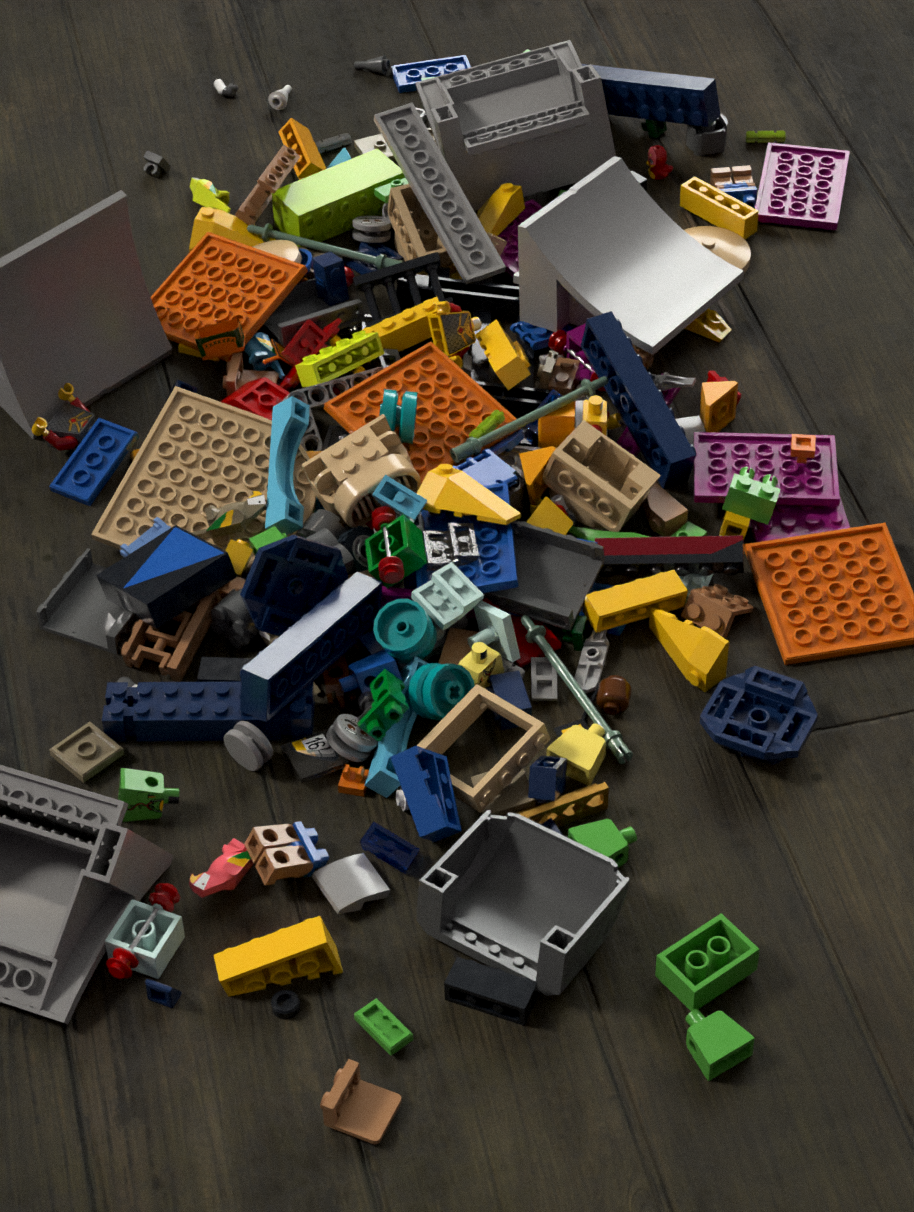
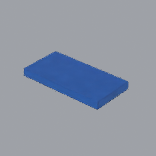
[391,55,471,93]
[49,418,139,506]

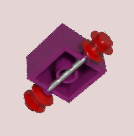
[548,323,606,391]

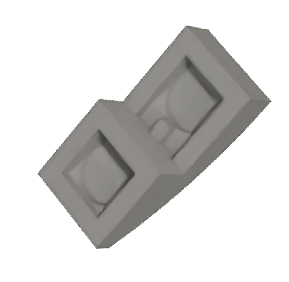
[531,657,557,701]

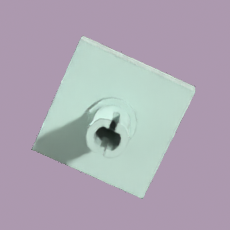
[468,600,521,662]

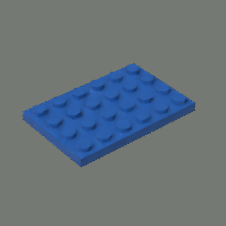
[416,482,518,593]

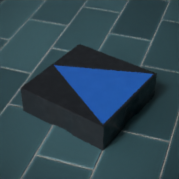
[96,525,237,629]

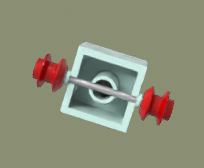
[105,883,185,979]

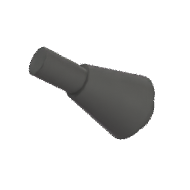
[354,55,391,75]

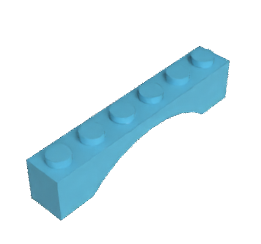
[265,396,310,535]
[364,656,429,798]

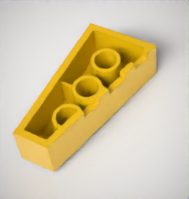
[475,319,531,390]
[214,916,343,997]

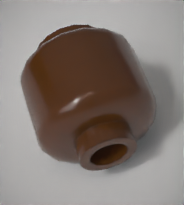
[596,675,632,715]

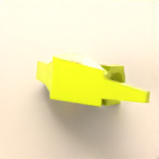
[190,177,231,213]

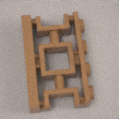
[235,145,300,225]
[121,590,221,682]

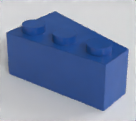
[390,746,461,842]

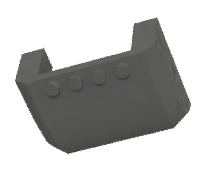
[416,810,630,996]

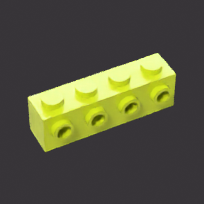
[295,330,385,387]

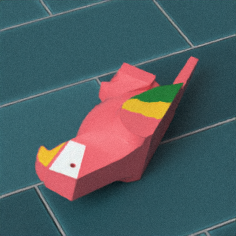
[189,838,254,898]

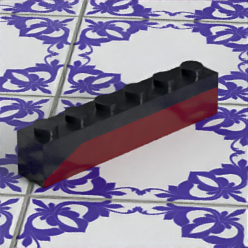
[595,535,744,577]

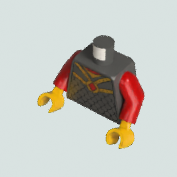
[31,383,96,451]

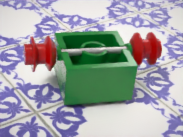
[365,506,427,589]

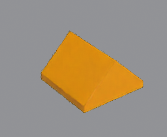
[700,381,738,433]
[538,400,576,449]
[519,446,556,505]

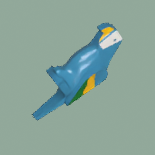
[244,332,285,380]

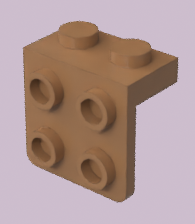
[223,352,279,396]
[681,584,754,638]
[320,1059,402,1144]

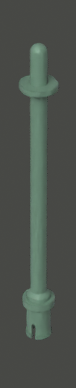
[247,223,404,270]
[449,376,609,463]
[521,615,633,764]

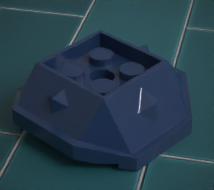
[240,535,348,636]
[700,666,818,765]

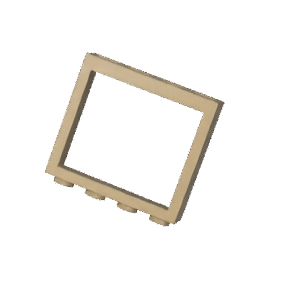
[417,684,550,813]

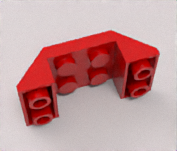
[220,377,290,421]

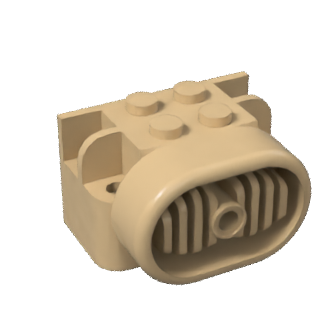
[388,184,453,275]
[301,414,421,528]
[543,420,661,532]

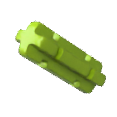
[746,130,786,143]
[469,409,505,439]

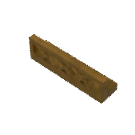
[516,782,609,827]

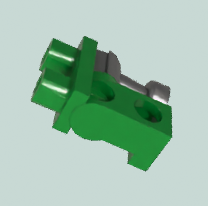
[357,669,409,741]

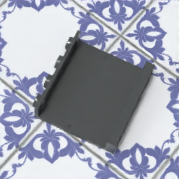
[263,278,365,348]
[482,520,605,631]
[36,548,139,655]

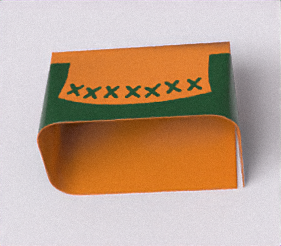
[194,319,246,361]

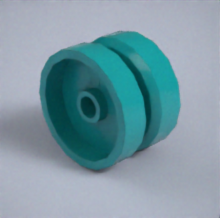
[379,389,418,444]
[373,599,437,663]
[408,663,475,720]

